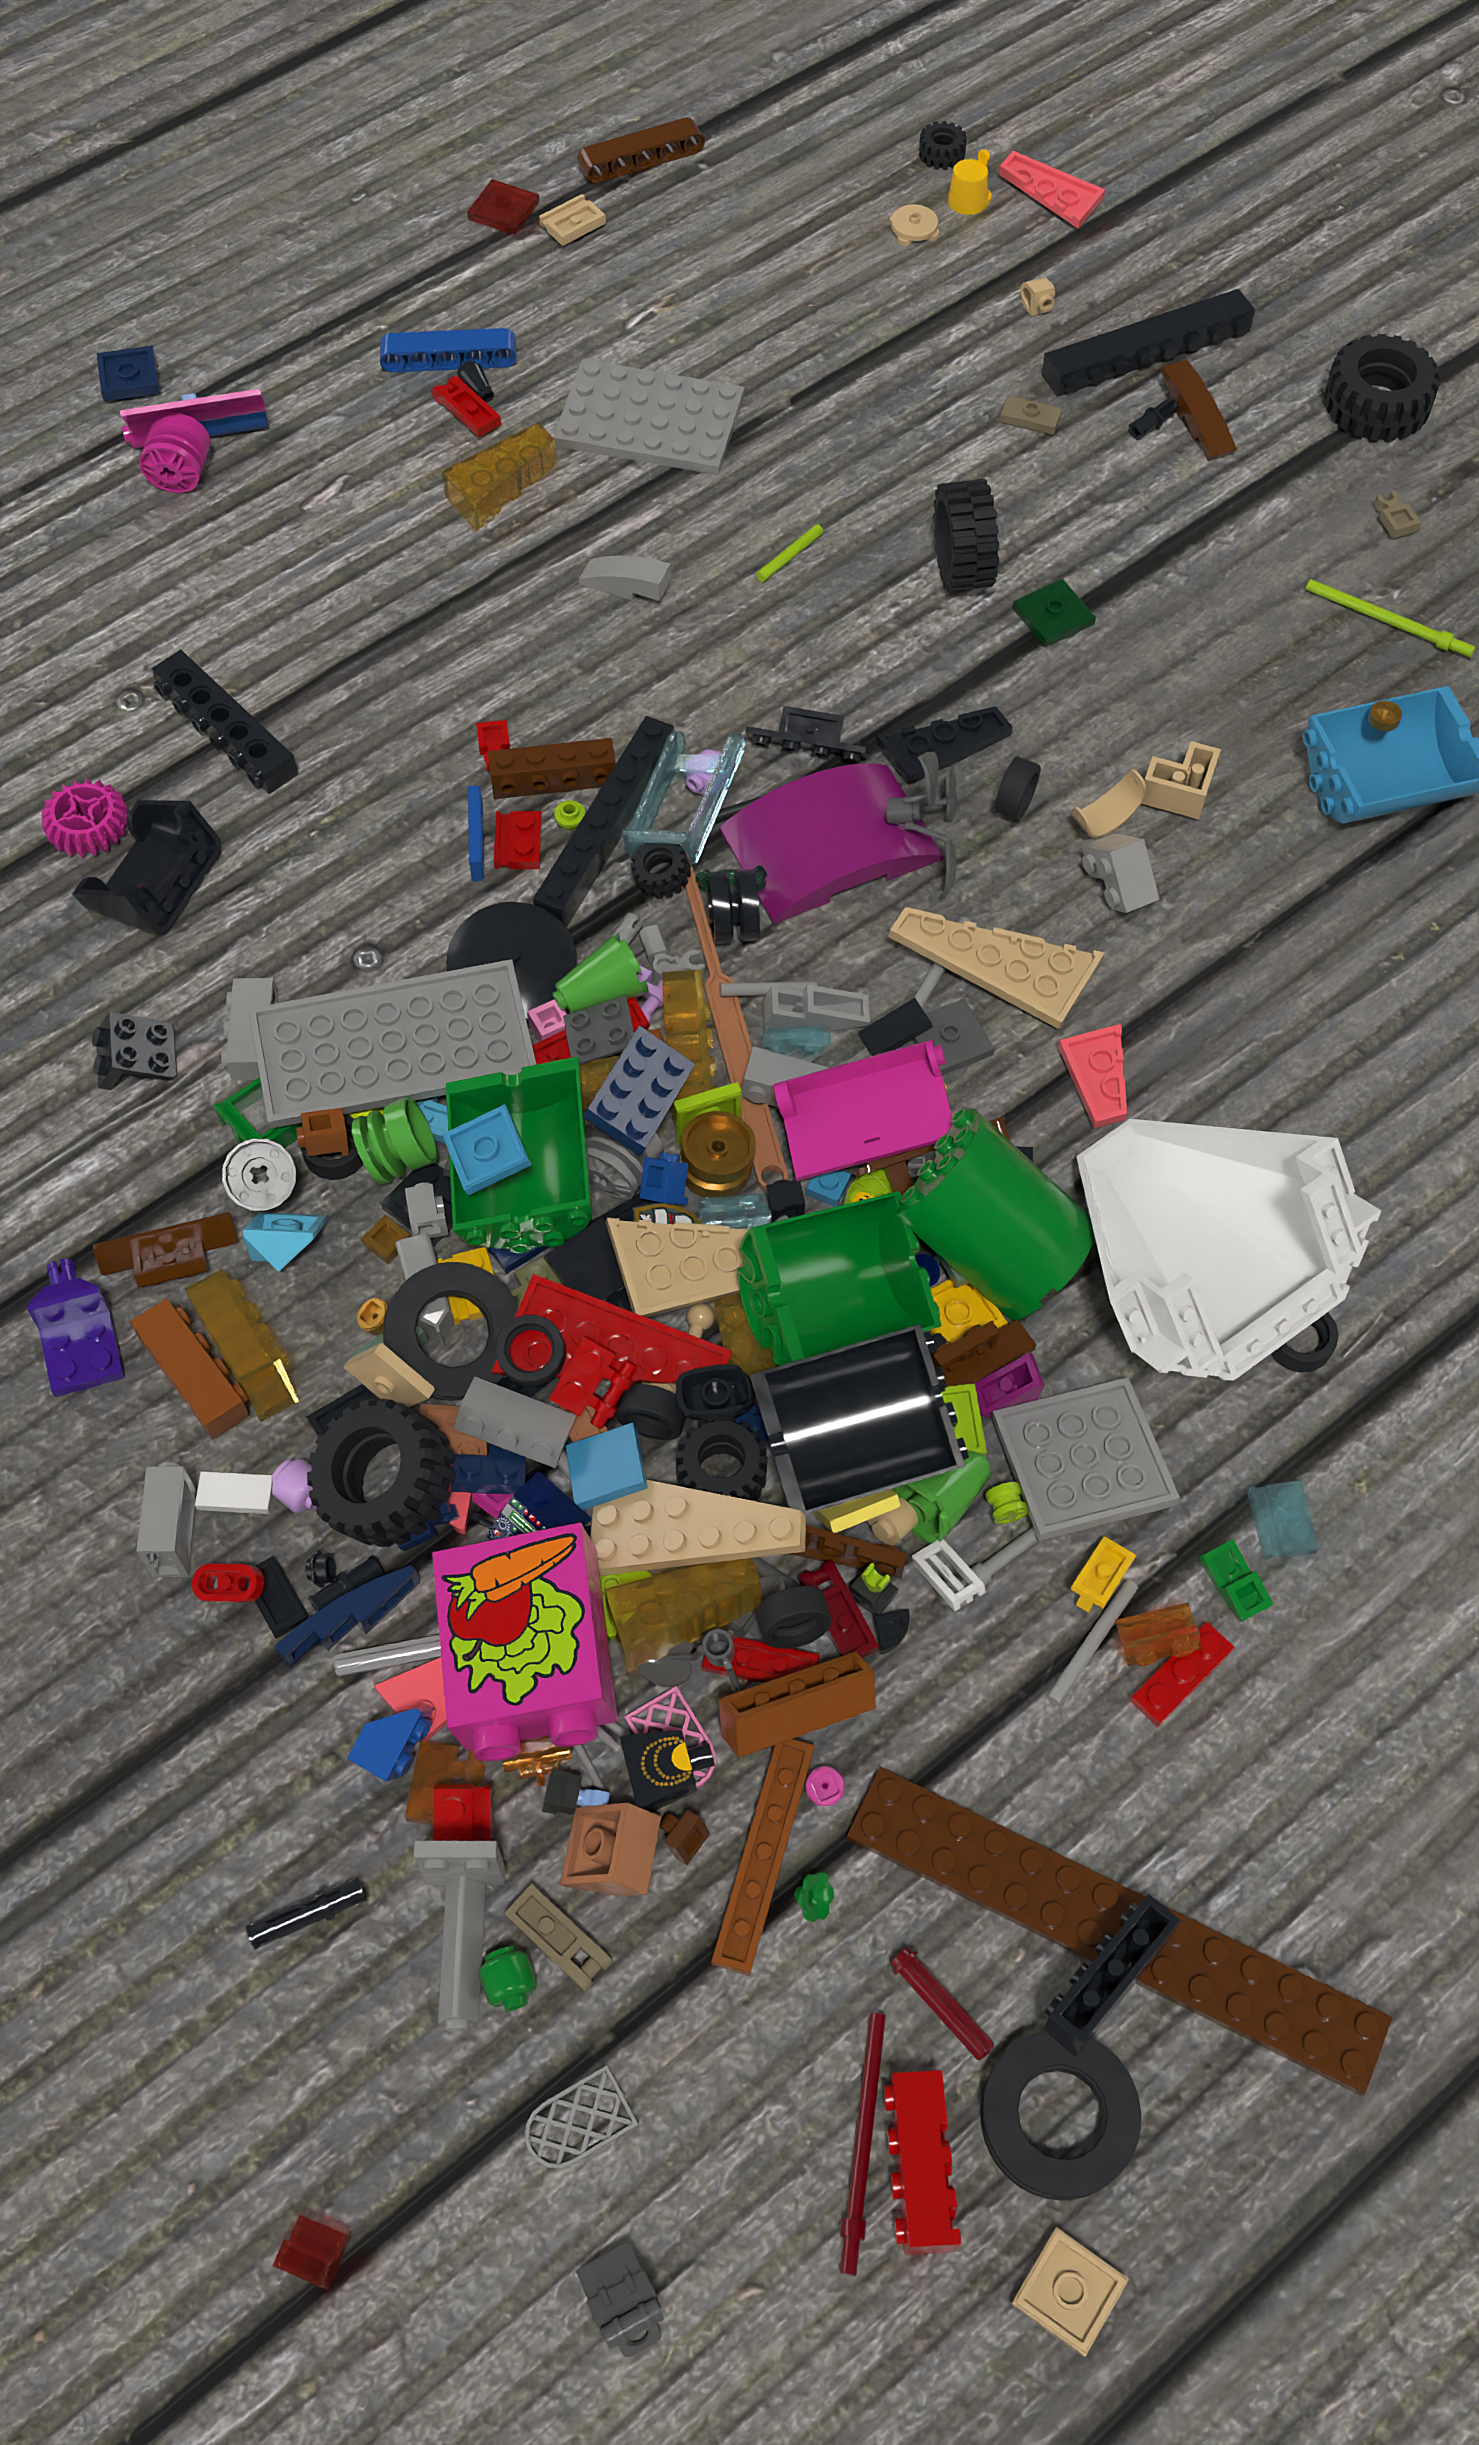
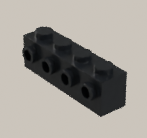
[1043,1894,1181,2057]

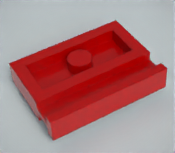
[493,811,542,869]
[433,1784,492,1841]

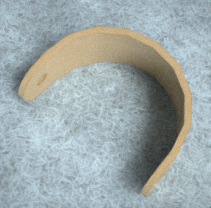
[1070,769,1146,838]

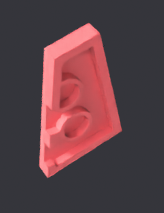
[1058,1024,1127,1128]

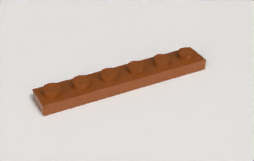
[711,1739,815,1976]

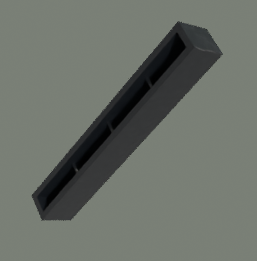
[1041,288,1255,397]
[533,716,675,928]

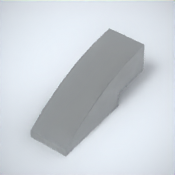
[579,555,671,601]
[763,984,870,1031]

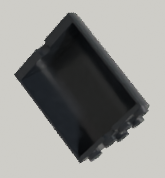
[750,1324,969,1515]

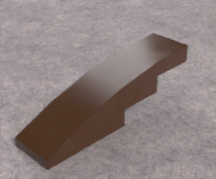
[1161,360,1237,462]

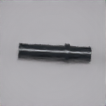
[246,1877,368,1950]

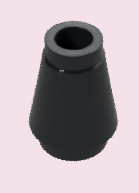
[457,360,494,403]

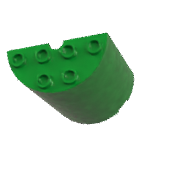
[446,1056,592,1253]
[895,1107,1095,1321]
[737,1191,942,1366]

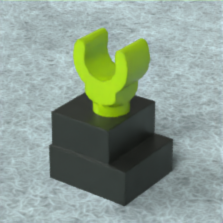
[850,1563,898,1615]

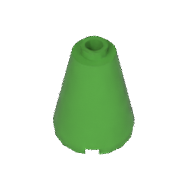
[552,933,649,1013]
[892,1450,990,1543]

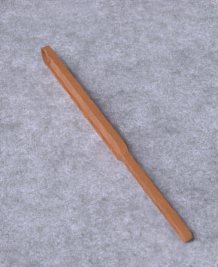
[684,852,788,1193]

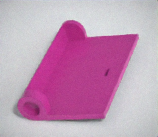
[773,1040,953,1181]

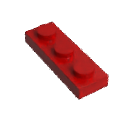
[1130,1621,1235,1728]

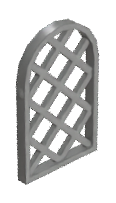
[525,2065,639,2169]

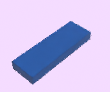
[468,786,485,881]

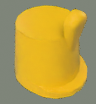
[947,149,992,215]

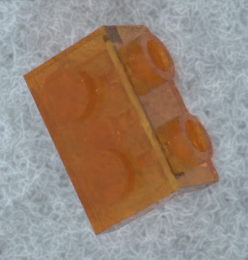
[1115,1602,1201,1666]

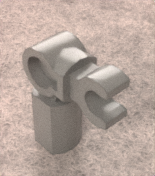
[639,924,705,985]

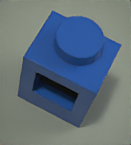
[639,1152,689,1204]

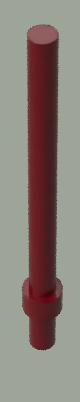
[840,2013,886,2276]

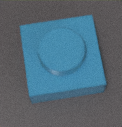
[806,1170,851,1207]

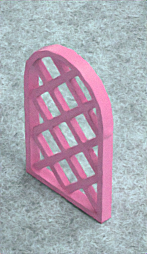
[624,1686,716,1788]

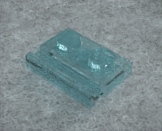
[1247,1481,1319,1560]

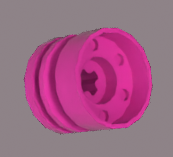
[139,412,211,493]

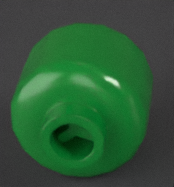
[479,1946,537,2012]

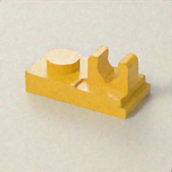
[1071,1536,1136,1613]

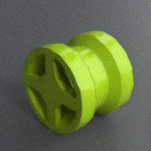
[985,1482,1028,1524]

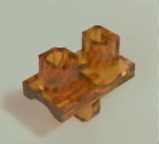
[501,1735,573,1787]

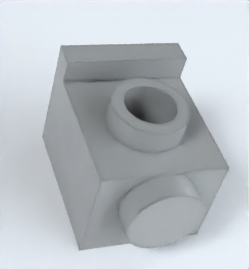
[405,1183,449,1238]

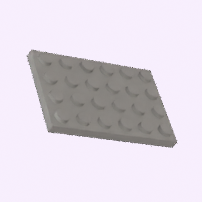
[553,359,745,475]

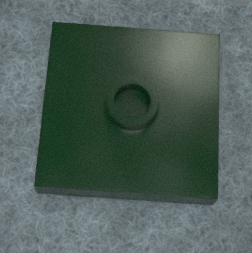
[1013,578,1096,647]

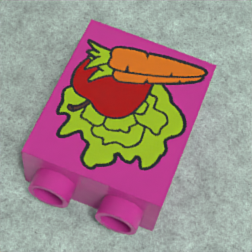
[432,1522,618,1761]

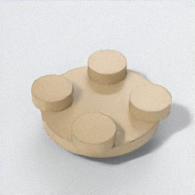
[889,204,939,246]

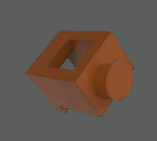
[296,1108,349,1156]

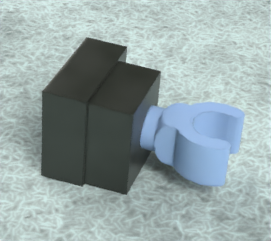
[542,1769,610,1815]

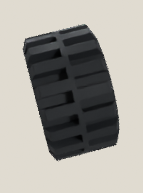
[676,1418,768,1501]

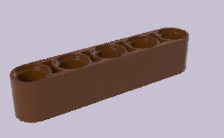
[577,117,705,184]

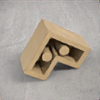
[1142,741,1221,819]

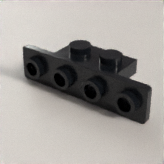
[745,706,869,763]

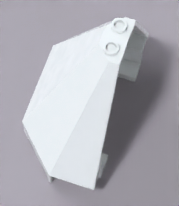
[1076,1119,1381,1381]

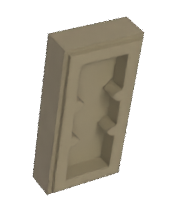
[1000,395,1062,435]

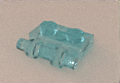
[697,1193,771,1229]

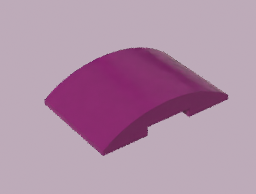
[720,763,944,924]

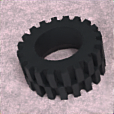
[933,479,1000,591]

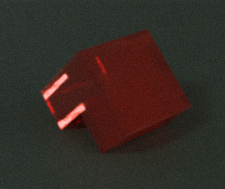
[272,2215,351,2291]

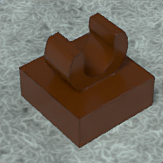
[659,1810,710,1865]

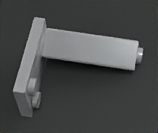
[414,1841,506,2032]

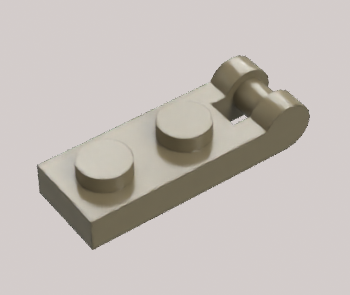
[504,1884,613,1993]

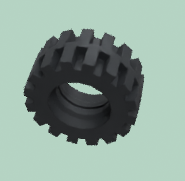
[919,121,967,170]
[630,837,691,899]

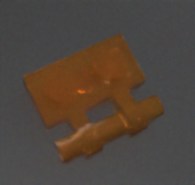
[405,1742,486,1825]

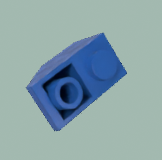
[347,1706,434,1782]

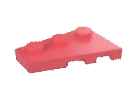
[374,1657,447,1745]

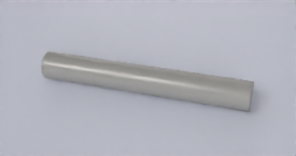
[719,981,817,996]

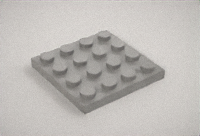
[992,1377,1180,1541]

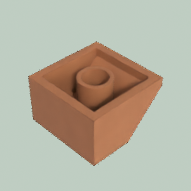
[560,1803,661,1896]

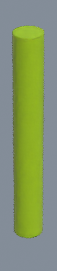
[756,524,823,582]

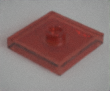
[467,179,540,235]

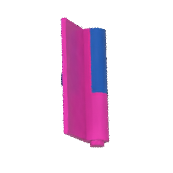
[120,389,269,449]

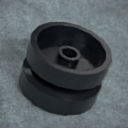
[706,869,760,944]

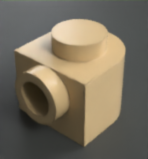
[1021,277,1055,316]
[867,1497,918,1546]

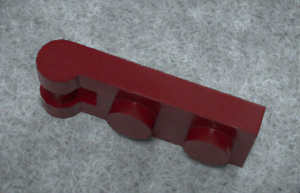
[797,1559,879,1658]

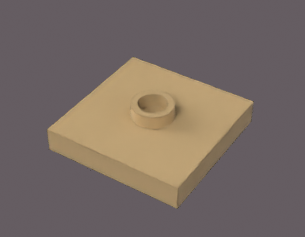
[343,1343,435,1407]
[1011,2227,1129,2357]

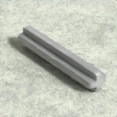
[334,1635,441,1677]

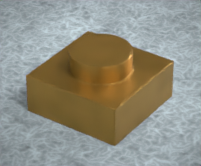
[361,1215,411,1264]

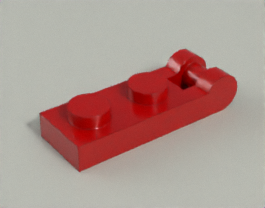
[431,375,501,437]

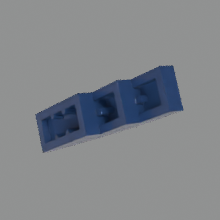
[274,1565,420,1668]

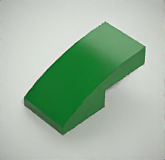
[1198,1539,1274,1622]

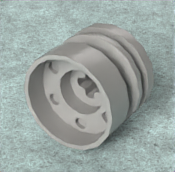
[586,1126,664,1200]
[222,1139,296,1211]

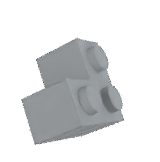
[1082,834,1160,913]

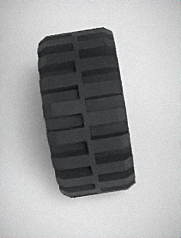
[1324,334,1440,443]
[307,1399,455,1547]

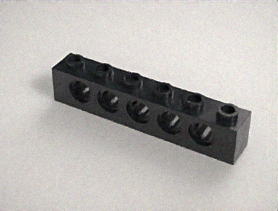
[151,649,298,795]

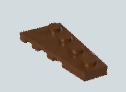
[789,1525,906,1578]

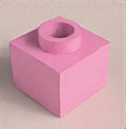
[527,999,567,1042]

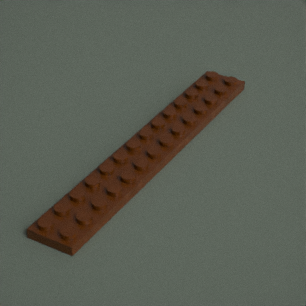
[846,1767,1392,2096]

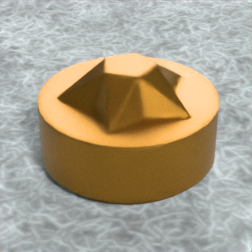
[1368,701,1402,732]
[357,1298,389,1335]

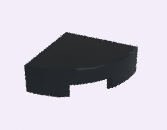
[872,1609,910,1655]

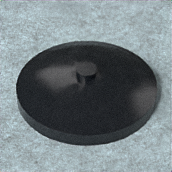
[446,902,577,1024]

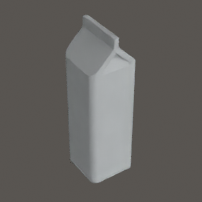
[395,1233,454,1348]

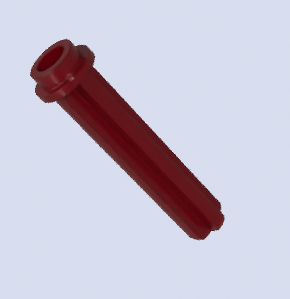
[890,1946,995,2061]

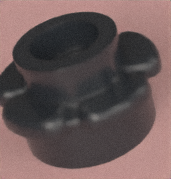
[305,1551,336,1588]

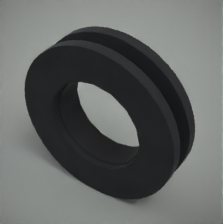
[383,1262,518,1401]
[980,2031,1141,2201]

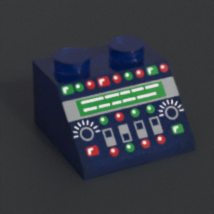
[486,1471,592,1541]

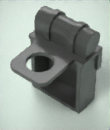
[576,2242,664,2357]

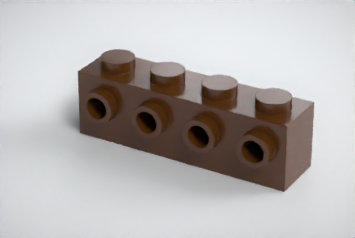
[488,738,616,799]

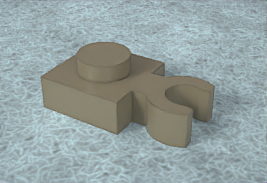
[1375,490,1421,538]

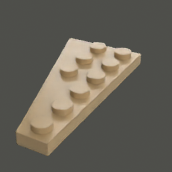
[606,1218,751,1317]

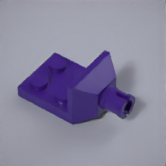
[27,1259,125,1397]

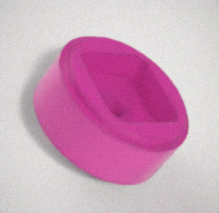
[806,1765,845,1806]

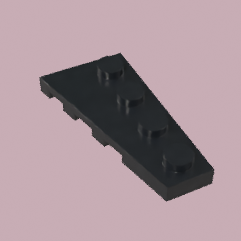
[876,706,1013,784]

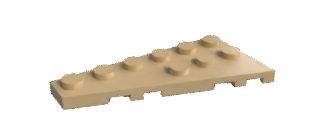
[888,907,1105,1029]
[591,1480,806,1576]

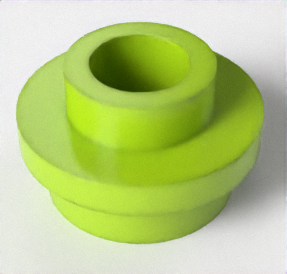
[554,800,585,831]

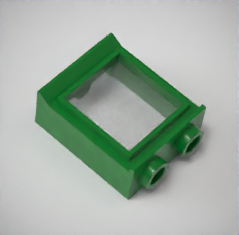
[213,1077,303,1149]

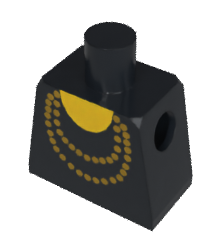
[619,1730,715,1813]

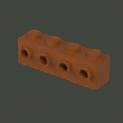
[130,1298,249,1440]
[719,1651,876,1758]

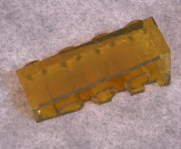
[442,422,557,532]
[662,970,717,1121]
[185,1269,299,1422]
[604,1558,761,1676]

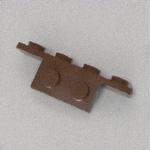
[93,1212,238,1287]
[932,1320,1036,1387]

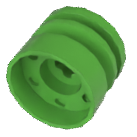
[352,1097,438,1185]

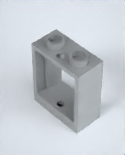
[137,1462,197,1577]

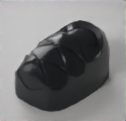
[676,1364,755,1421]

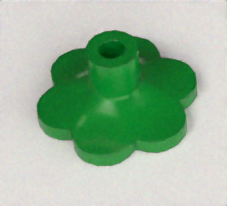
[795,1872,834,1922]

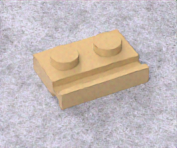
[539,194,606,246]

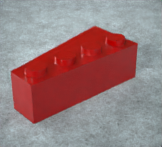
[884,2070,962,2255]

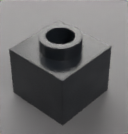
[765,1179,805,1223]

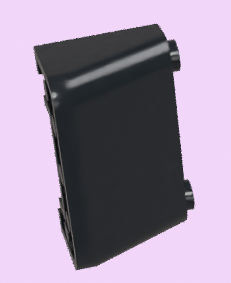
[72,800,221,933]

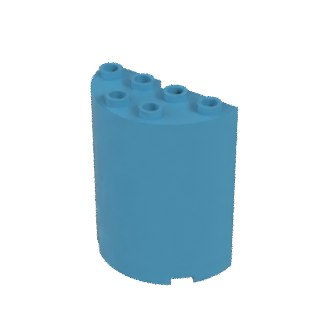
[1303,686,1479,824]

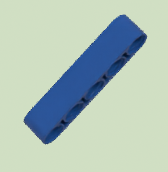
[380,328,517,373]

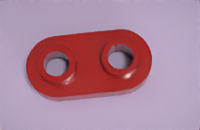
[192,1564,264,1603]

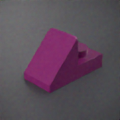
[975,1353,1045,1419]

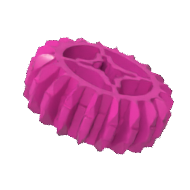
[41,778,128,859]

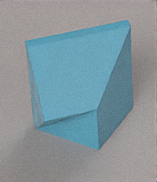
[243,1212,327,1272]

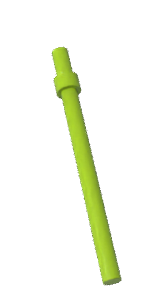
[1306,579,1476,658]

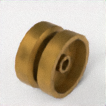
[679,1111,756,1199]

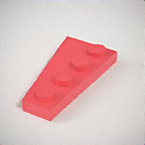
[999,151,1105,229]

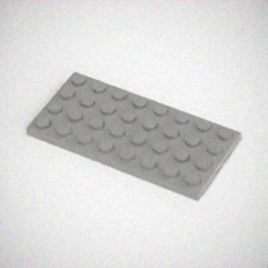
[248,959,536,1129]

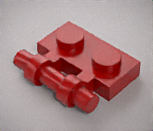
[549,1335,638,1429]

